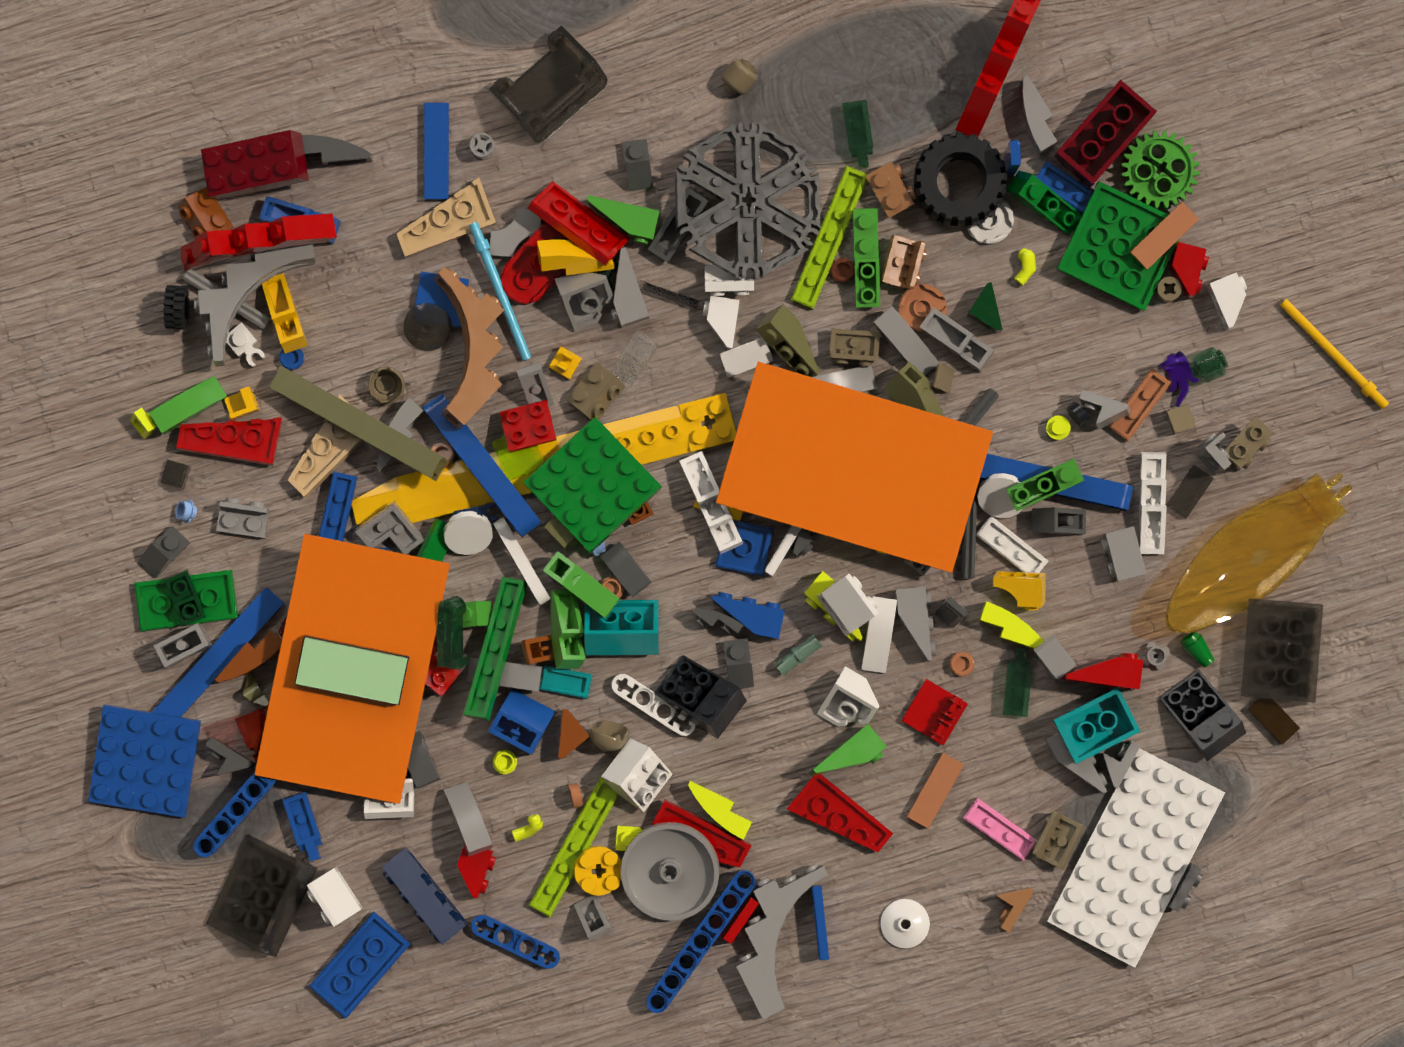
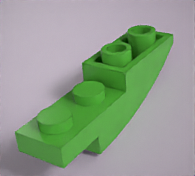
[853,208,880,308]

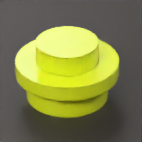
[1046,416,1071,440]
[493,750,517,774]

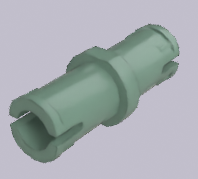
[774,634,822,676]

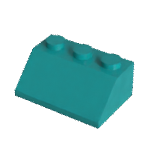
[584,600,659,655]

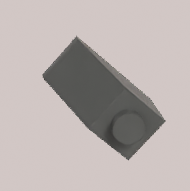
[1031,507,1086,534]

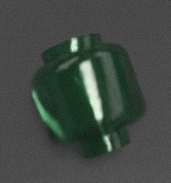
[1190,347,1229,383]

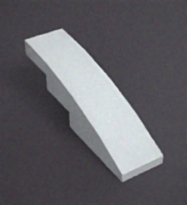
[679,451,743,554]
[1139,452,1167,554]

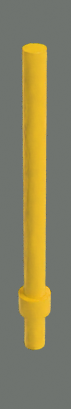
[1280,299,1389,410]

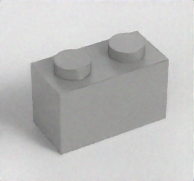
[1101,526,1146,582]
[154,623,212,668]

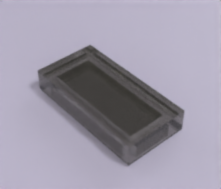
[1166,465,1214,519]

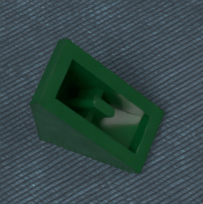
[967,282,1003,333]

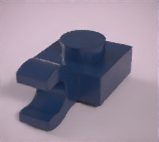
[454,502,498,521]

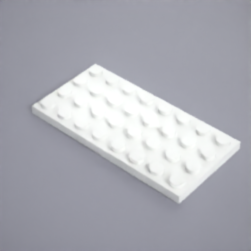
[1047,748,1225,968]

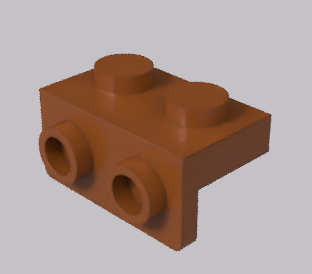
[178,187,234,238]

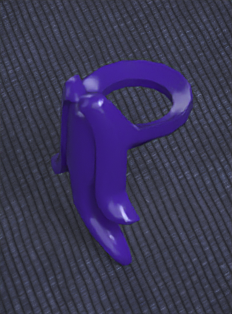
[1157,351,1200,407]

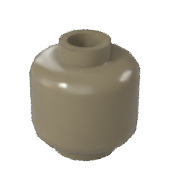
[722,58,757,95]

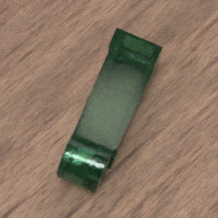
[437,596,470,670]

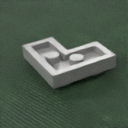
[355,501,424,554]

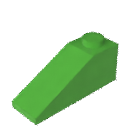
[587,195,660,245]
[808,724,887,776]

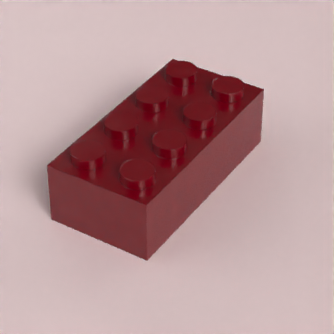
[1054,79,1157,188]
[201,130,309,200]

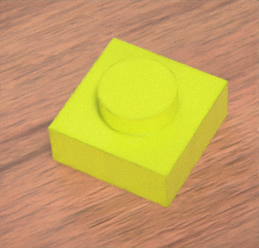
[130,407,156,439]
[615,825,642,851]

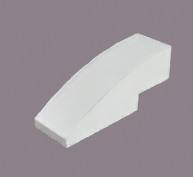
[861,596,897,673]

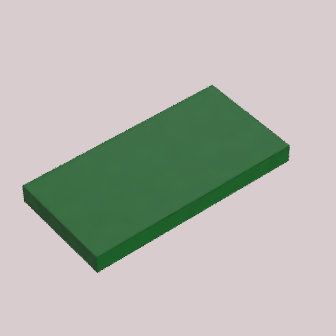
[134,570,238,631]

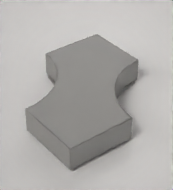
[489,209,541,258]

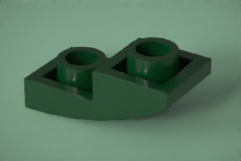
[164,569,206,626]

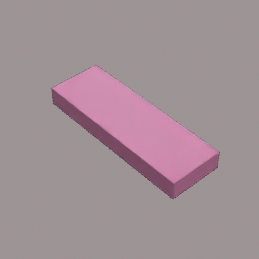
[963,798,1036,861]

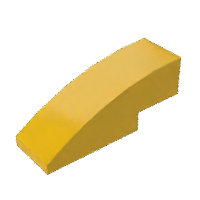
[537,240,614,276]
[262,273,308,354]

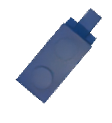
[283,792,323,862]

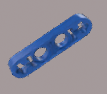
[471,914,560,969]

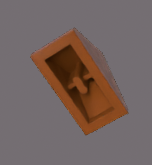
[522,635,554,665]
[558,709,590,759]

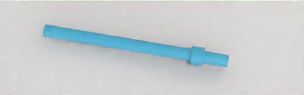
[469,221,532,361]

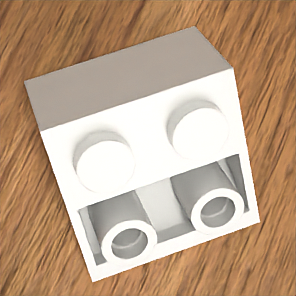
[817,574,879,636]
[601,738,672,812]
[307,867,363,927]

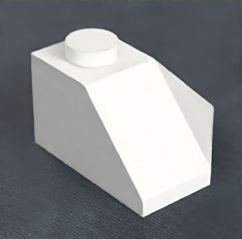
[817,666,879,726]

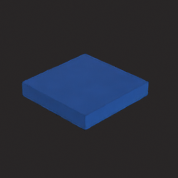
[413,271,470,328]
[715,520,773,577]

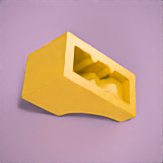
[993,571,1046,611]

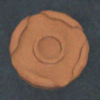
[898,284,947,333]

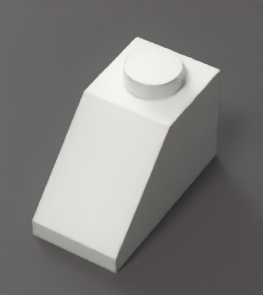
[1206,272,1247,331]
[703,296,740,350]

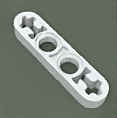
[493,517,551,605]
[612,674,695,736]

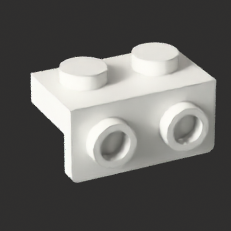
[705,264,754,296]
[364,779,415,819]

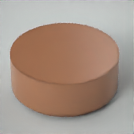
[431,442,455,468]
[949,652,974,676]
[568,783,583,808]

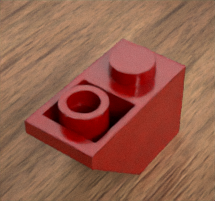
[1169,242,1209,299]
[457,846,497,898]

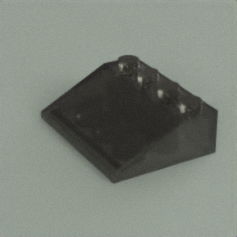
[1241,598,1323,703]
[206,834,318,957]

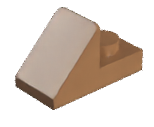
[995,887,1035,932]

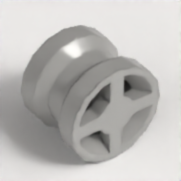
[470,133,495,160]

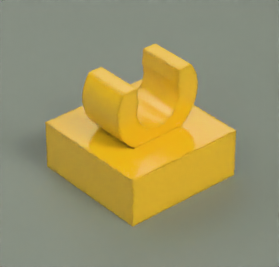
[549,346,582,380]

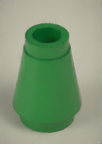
[1180,630,1215,668]

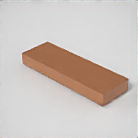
[1129,202,1199,270]
[1108,368,1172,442]
[907,752,964,829]

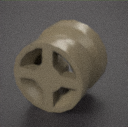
[1155,277,1182,303]

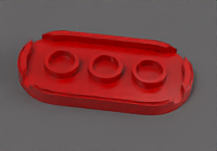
[500,222,569,304]

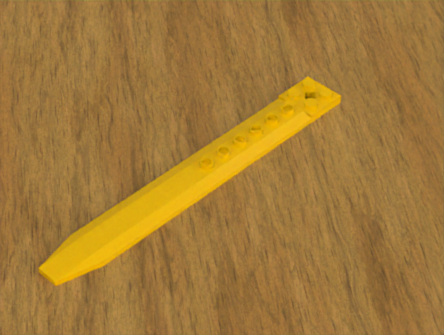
[352,393,736,525]

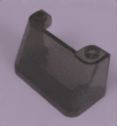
[489,25,608,143]

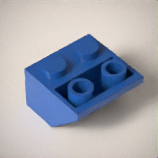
[488,688,556,755]

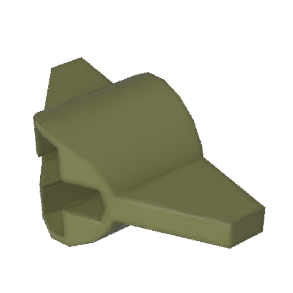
[243,673,269,707]

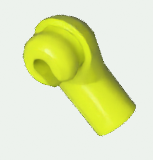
[1014,248,1036,286]
[512,814,543,842]

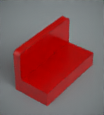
[709,894,759,944]

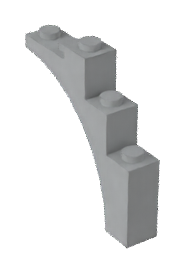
[194,244,315,367]
[736,864,828,1020]

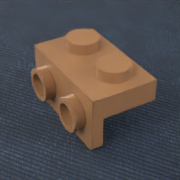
[866,162,917,219]
[880,235,926,290]

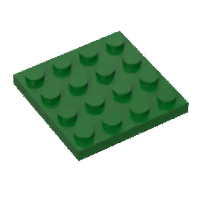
[1056,181,1179,312]
[523,417,662,554]

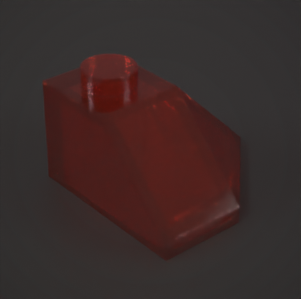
[235,707,268,763]

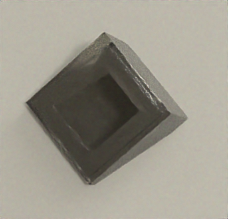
[160,459,191,490]

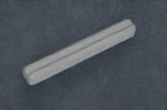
[183,269,270,329]

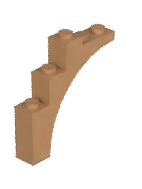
[433,266,504,430]

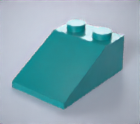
[1053,687,1141,764]

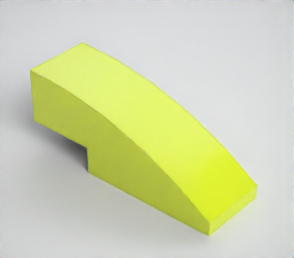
[979,601,1044,649]
[688,781,752,840]

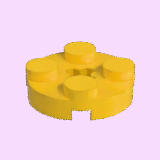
[573,845,622,896]

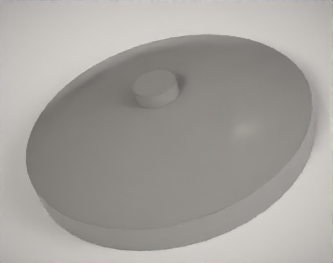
[621,822,720,921]

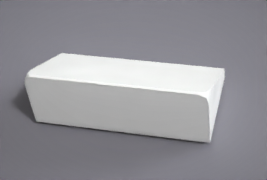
[719,338,773,378]

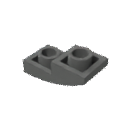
[793,529,814,557]
[600,542,652,597]
[693,608,744,634]
[408,731,440,789]

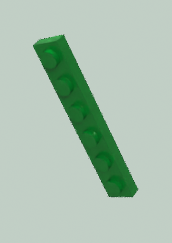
[463,577,527,721]

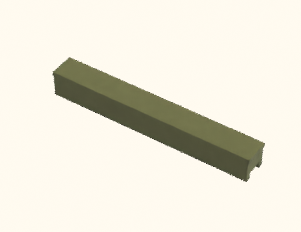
[269,365,449,481]

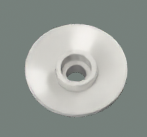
[880,899,930,948]

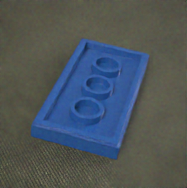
[309,911,411,1019]

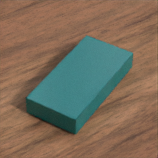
[540,665,593,698]

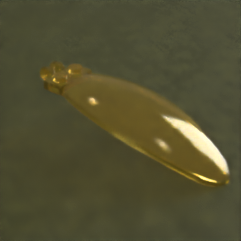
[1166,472,1353,633]

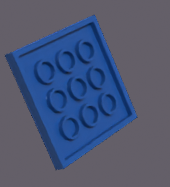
[88,704,202,818]

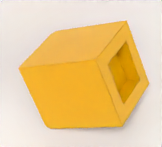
[225,386,260,421]

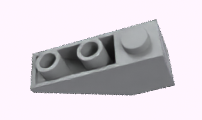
[895,587,936,661]
[1044,732,1108,793]

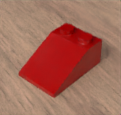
[1061,653,1144,690]

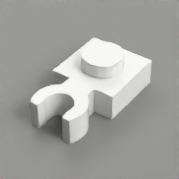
[227,322,266,367]

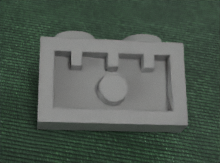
[1196,432,1231,475]
[216,498,270,539]

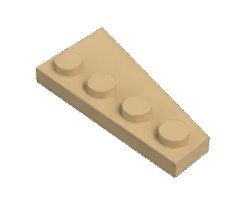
[397,178,496,258]
[288,395,363,498]

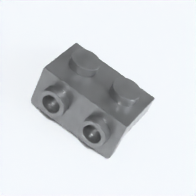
[1167,862,1203,912]

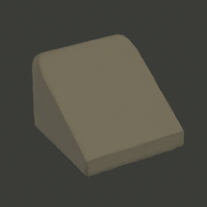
[931,363,954,393]
[1165,404,1196,435]

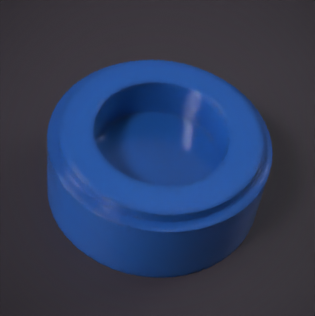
[279,349,305,370]

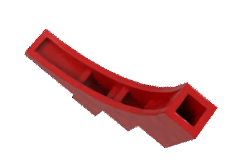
[955,0,1041,138]
[180,214,337,271]

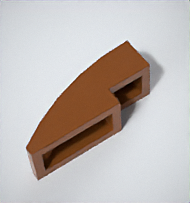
[215,630,282,683]

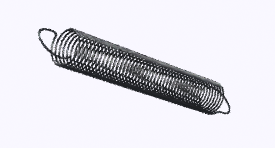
[638,280,704,310]

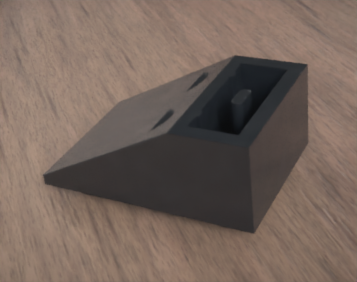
[654,655,747,739]
[1160,669,1246,761]

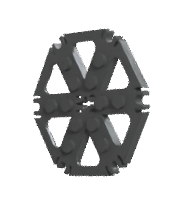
[675,122,821,279]

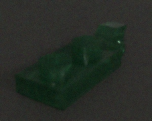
[842,100,874,170]
[1002,648,1032,717]

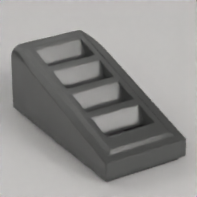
[935,597,968,628]

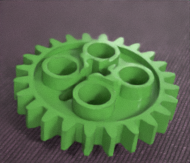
[1120,130,1200,209]

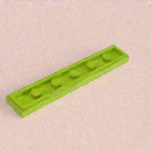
[791,166,867,309]
[529,777,619,917]

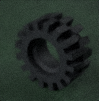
[163,285,190,330]

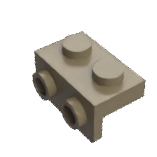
[829,328,880,366]
[566,362,625,420]
[1225,417,1274,471]
[1032,810,1086,870]

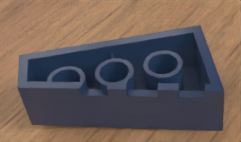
[382,847,469,945]

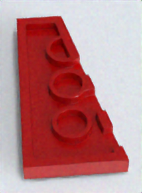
[176,417,283,466]
[786,774,894,852]
[651,799,752,867]

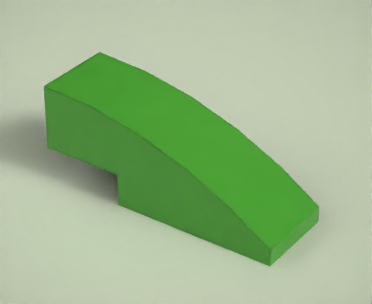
[149,376,228,435]
[550,590,586,669]

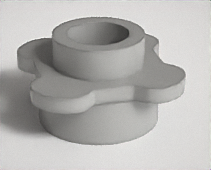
[1142,642,1170,670]

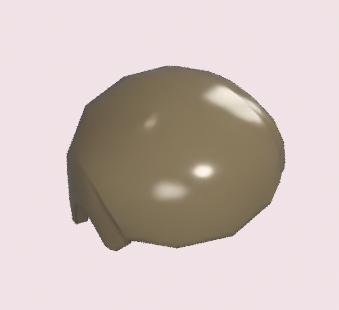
[368,366,405,403]
[590,720,629,752]

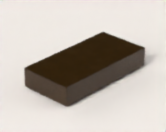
[1248,692,1300,745]

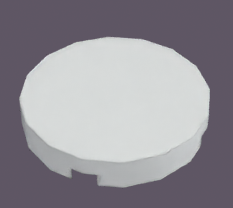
[967,200,1014,244]
[977,473,1022,518]
[444,511,493,555]

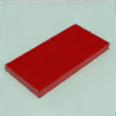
[528,181,630,266]

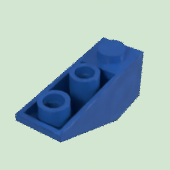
[712,592,785,640]

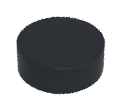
[1066,402,1089,426]

